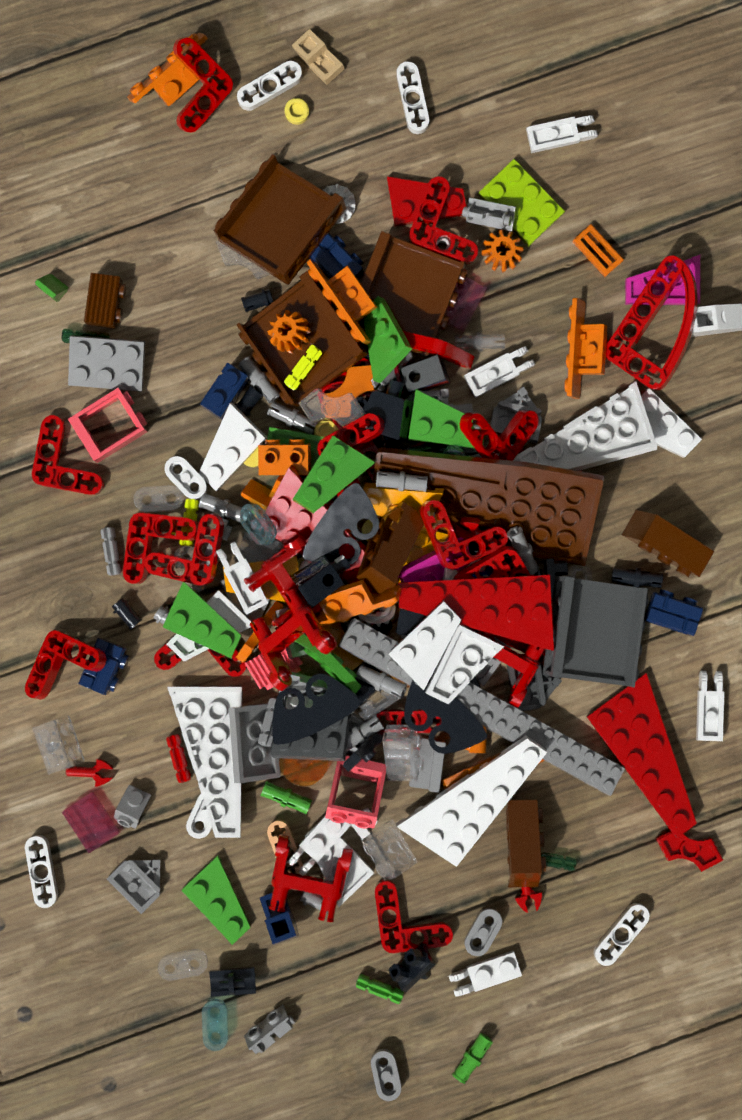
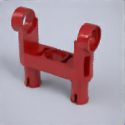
[244,534,322,630]
[250,588,337,691]
[475,630,545,708]
[269,834,353,922]

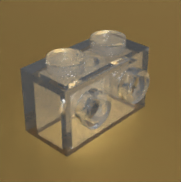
[382,725,424,781]

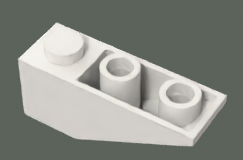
[691,304,742,337]

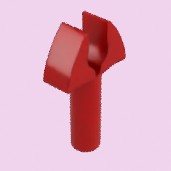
[456,517,498,544]
[66,759,114,787]
[514,887,542,913]

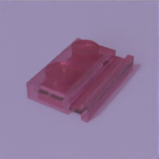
[447,277,487,332]
[62,792,120,853]

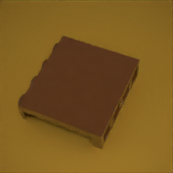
[213,154,347,285]
[346,231,468,358]
[237,271,368,407]

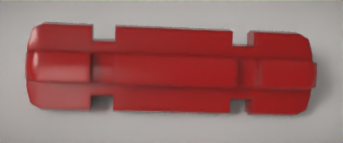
[166,734,191,783]

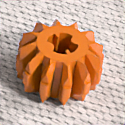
[481,229,524,273]
[267,310,311,353]

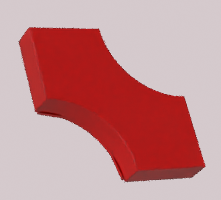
[655,830,723,872]

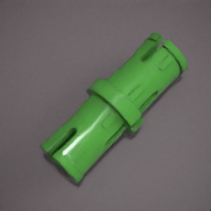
[260,781,312,814]
[452,1033,493,1084]

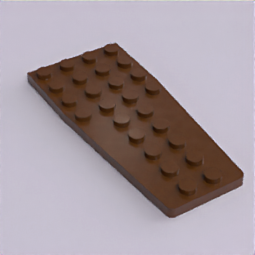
[372,448,604,566]

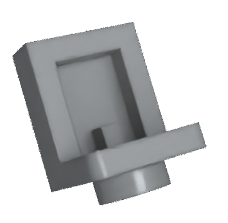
[114,785,151,829]

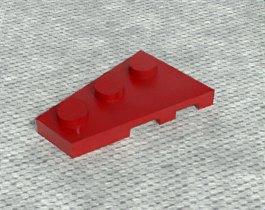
[387,177,466,227]

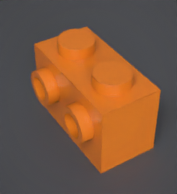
[258,439,311,475]

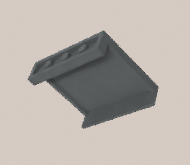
[543,576,649,687]

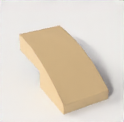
[292,29,345,85]

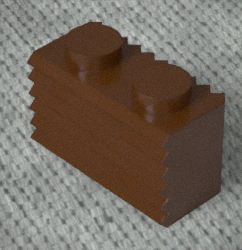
[84,273,126,329]

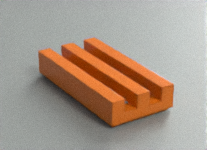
[572,224,624,277]

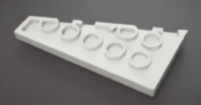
[513,382,657,471]
[167,687,242,838]
[396,735,547,867]

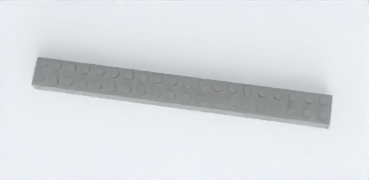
[338,618,625,796]

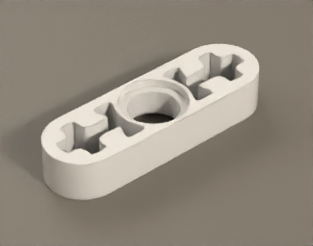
[237,61,302,111]
[396,62,429,134]
[25,835,58,908]
[594,903,650,966]

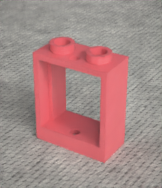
[68,388,148,463]
[325,756,388,829]

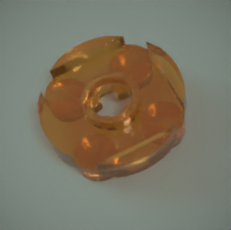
[279,758,329,786]

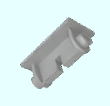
[462,197,516,231]
[244,1005,296,1054]

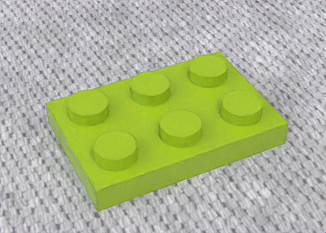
[478,159,565,247]

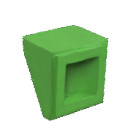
[35,274,69,302]

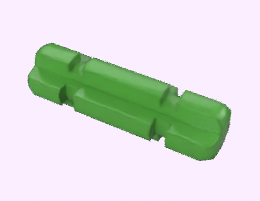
[356,974,404,1004]

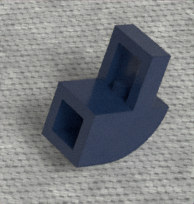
[260,893,299,945]

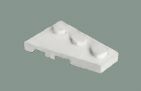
[641,388,702,458]
[199,403,268,491]
[167,590,251,662]
[389,601,461,690]
[425,625,504,704]
[305,818,374,908]

